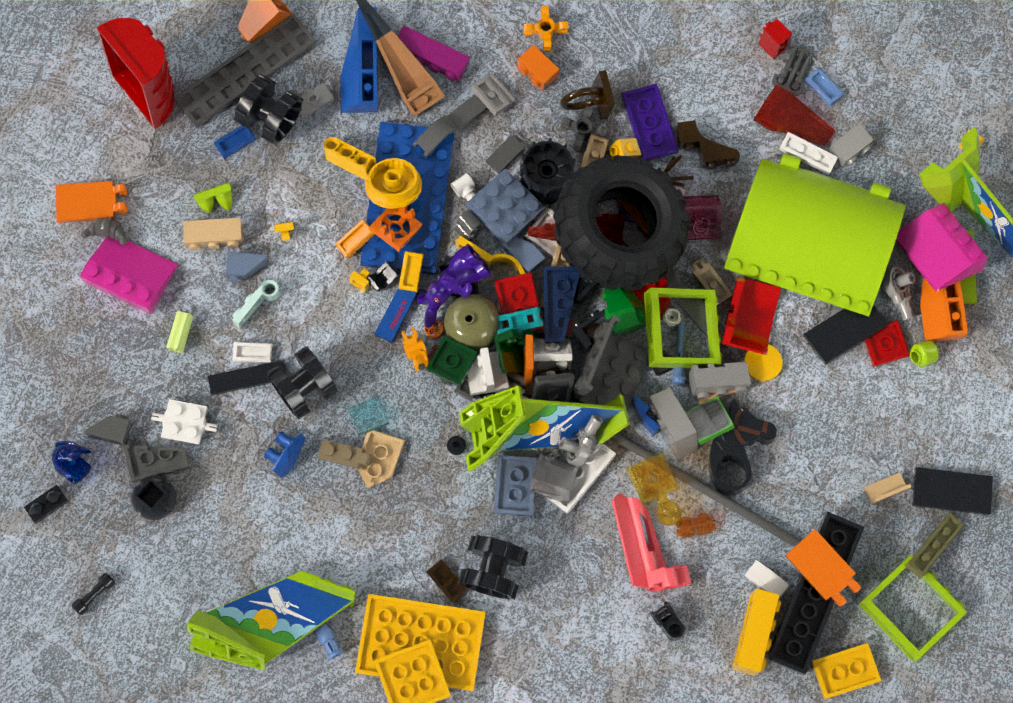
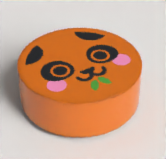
[424,319,443,339]

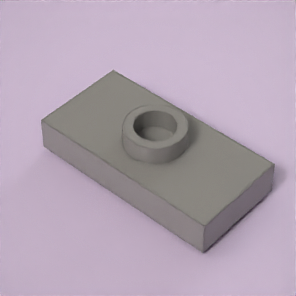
[300,83,334,119]

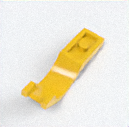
[456,236,526,275]

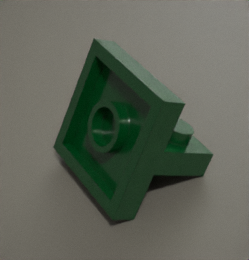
[426,336,478,387]

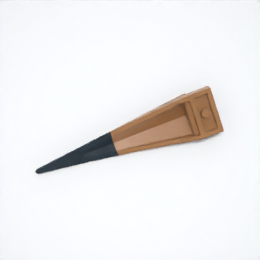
[356,0,445,117]

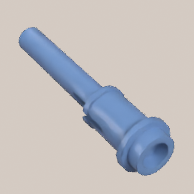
[671,324,687,385]

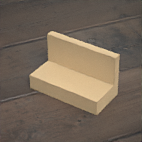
[864,472,911,505]

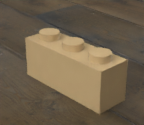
[183,218,243,251]

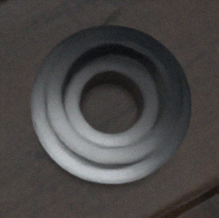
[447,436,466,455]

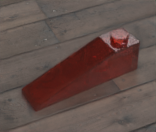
[754,84,836,146]

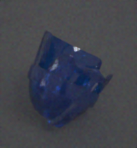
[51,440,92,485]

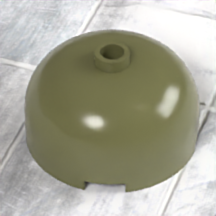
[444,294,503,352]

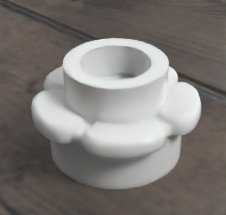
[663,308,681,327]

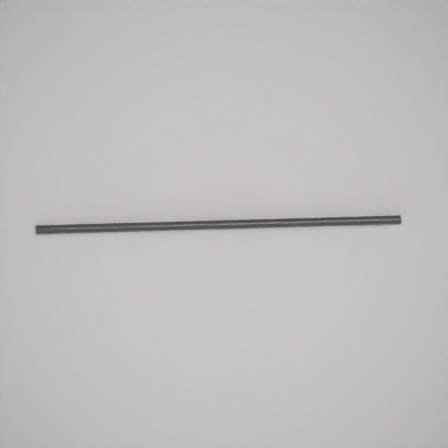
[478,351,802,547]

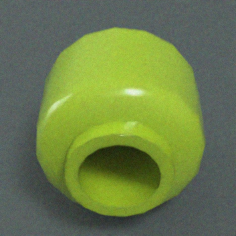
[910,340,939,367]

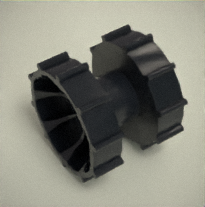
[233,74,304,145]
[519,138,576,206]
[266,346,339,420]
[458,535,528,600]

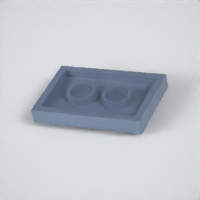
[494,455,537,517]

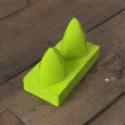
[193,182,232,213]

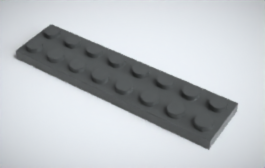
[174,13,316,128]

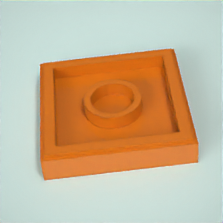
[524,335,534,387]

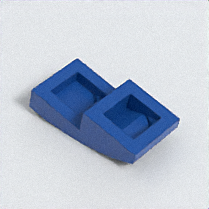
[632,395,660,435]

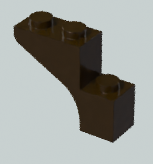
[675,120,740,169]

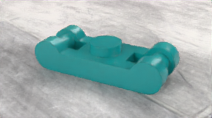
[497,307,544,335]

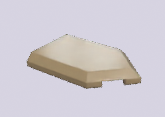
[358,428,405,489]

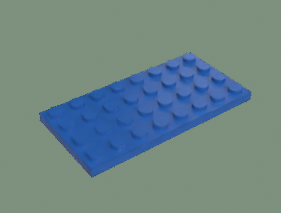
[360,122,455,275]

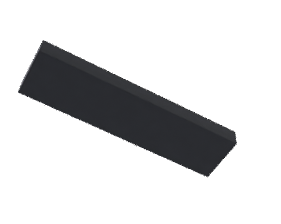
[208,360,286,396]

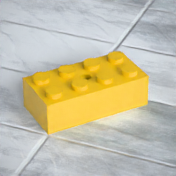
[732,588,781,676]

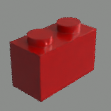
[759,19,792,60]

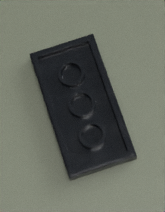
[803,305,888,366]
[912,467,993,515]

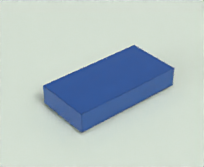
[214,125,256,159]

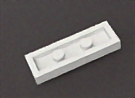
[779,132,838,175]

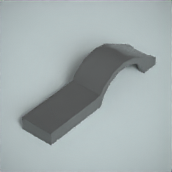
[413,94,487,159]

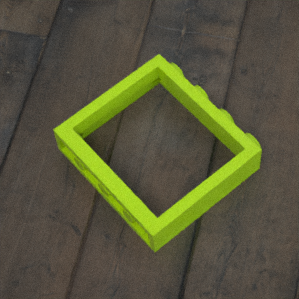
[644,288,722,369]
[858,554,967,662]

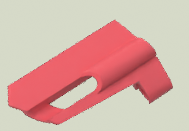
[612,493,692,592]

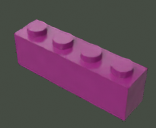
[398,25,470,82]

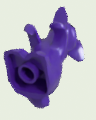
[417,244,492,328]

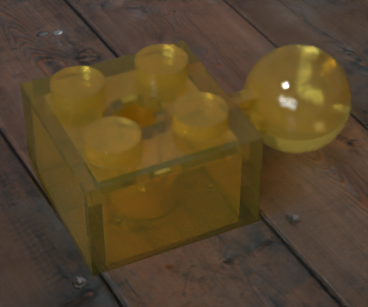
[626,452,682,526]

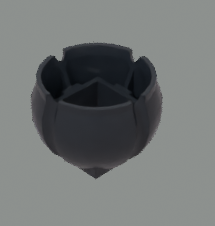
[131,475,177,520]

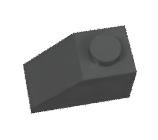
[85,414,132,445]

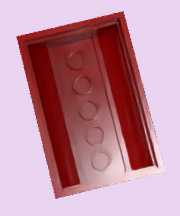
[96,18,175,130]

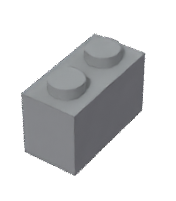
[828,123,874,168]

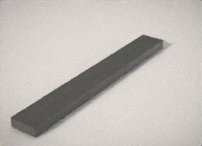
[621,228,729,352]

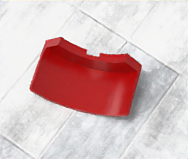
[722,276,781,355]

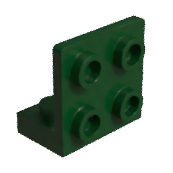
[494,329,536,374]

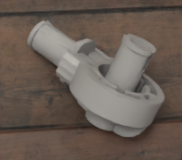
[881,266,915,321]
[559,414,603,467]

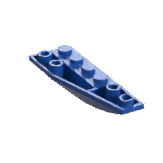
[341,7,378,113]

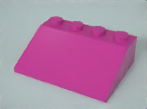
[896,203,988,292]
[80,238,178,314]

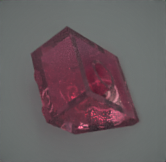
[684,195,722,240]

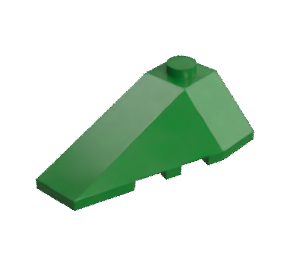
[602,288,646,333]

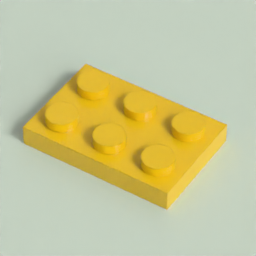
[811,643,881,700]

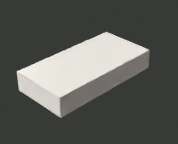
[232,342,273,364]

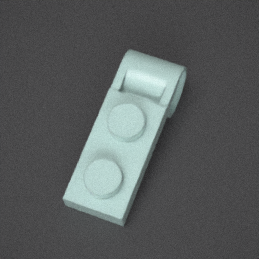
[232,280,280,329]

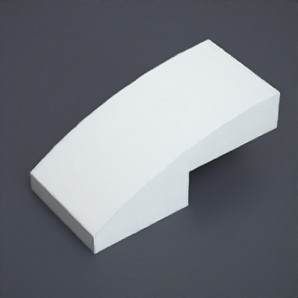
[745,560,790,600]

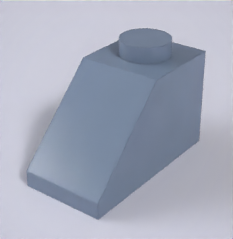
[225,252,268,282]

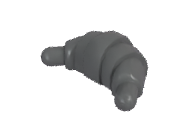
[81,217,127,245]

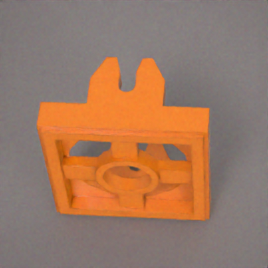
[369,205,423,252]

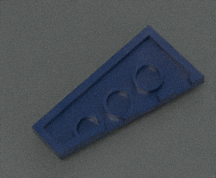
[543,266,580,343]

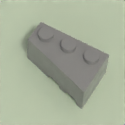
[688,362,751,399]
[648,387,698,460]

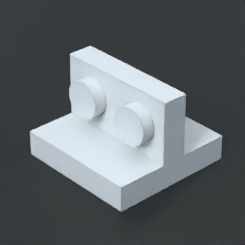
[533,338,572,372]
[467,348,509,395]

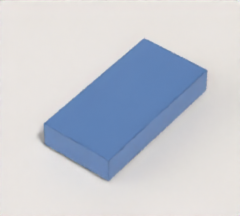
[805,68,844,107]

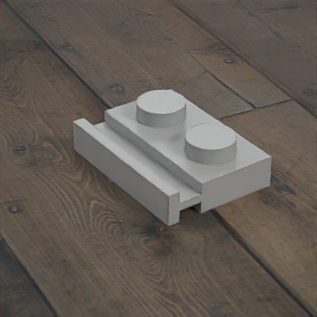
[471,73,516,116]

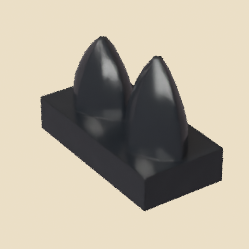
[24,484,69,524]

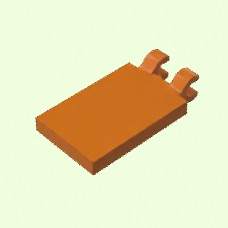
[56,181,128,223]
[785,529,862,607]

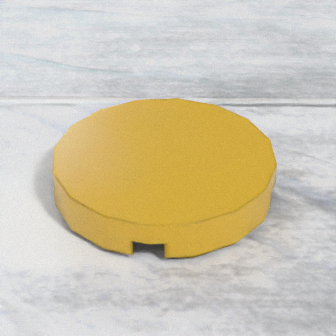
[744,344,783,382]

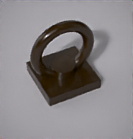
[560,70,615,120]

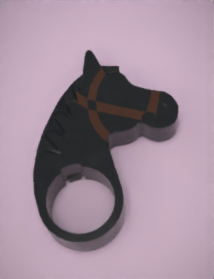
[708,399,777,495]

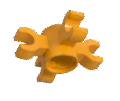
[523,6,569,52]
[401,327,428,372]

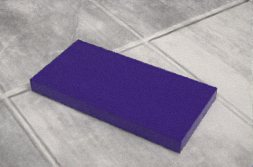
[621,83,679,161]

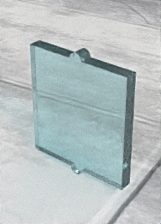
[347,396,390,436]

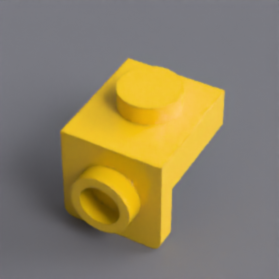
[609,138,642,159]

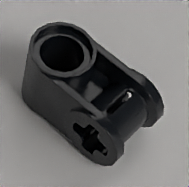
[650,602,684,641]

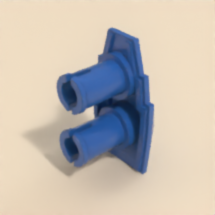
[264,431,306,478]

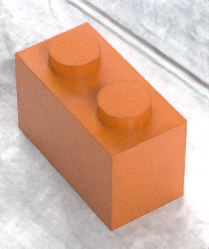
[517,45,560,90]

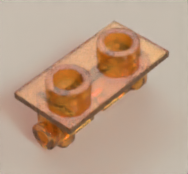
[674,514,716,538]

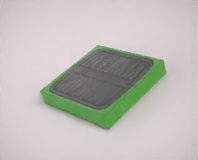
[685,396,735,445]

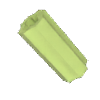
[166,311,193,353]

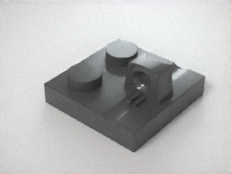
[532,371,575,402]

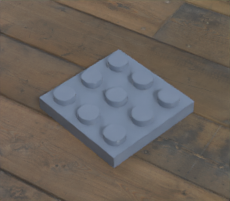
[465,168,545,245]

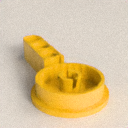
[323,137,422,209]

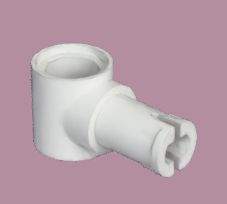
[450,173,476,201]

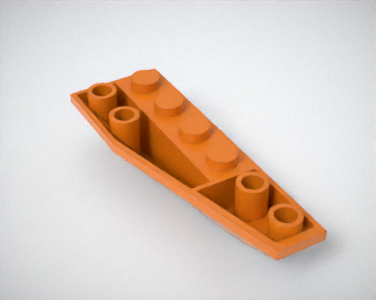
[920,276,968,342]

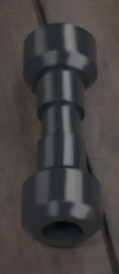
[72,573,115,615]

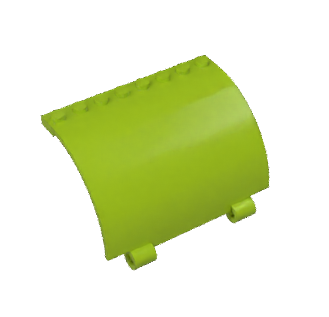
[724,153,906,317]

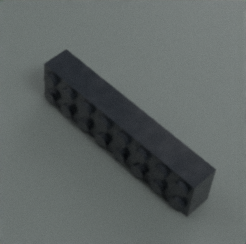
[766,512,864,675]

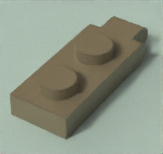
[690,257,733,306]
[317,440,372,469]

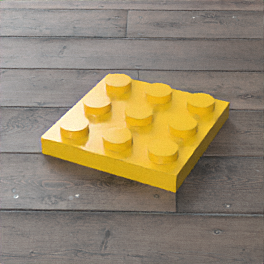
[374,639,451,703]

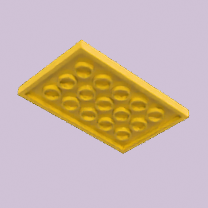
[355,594,486,692]

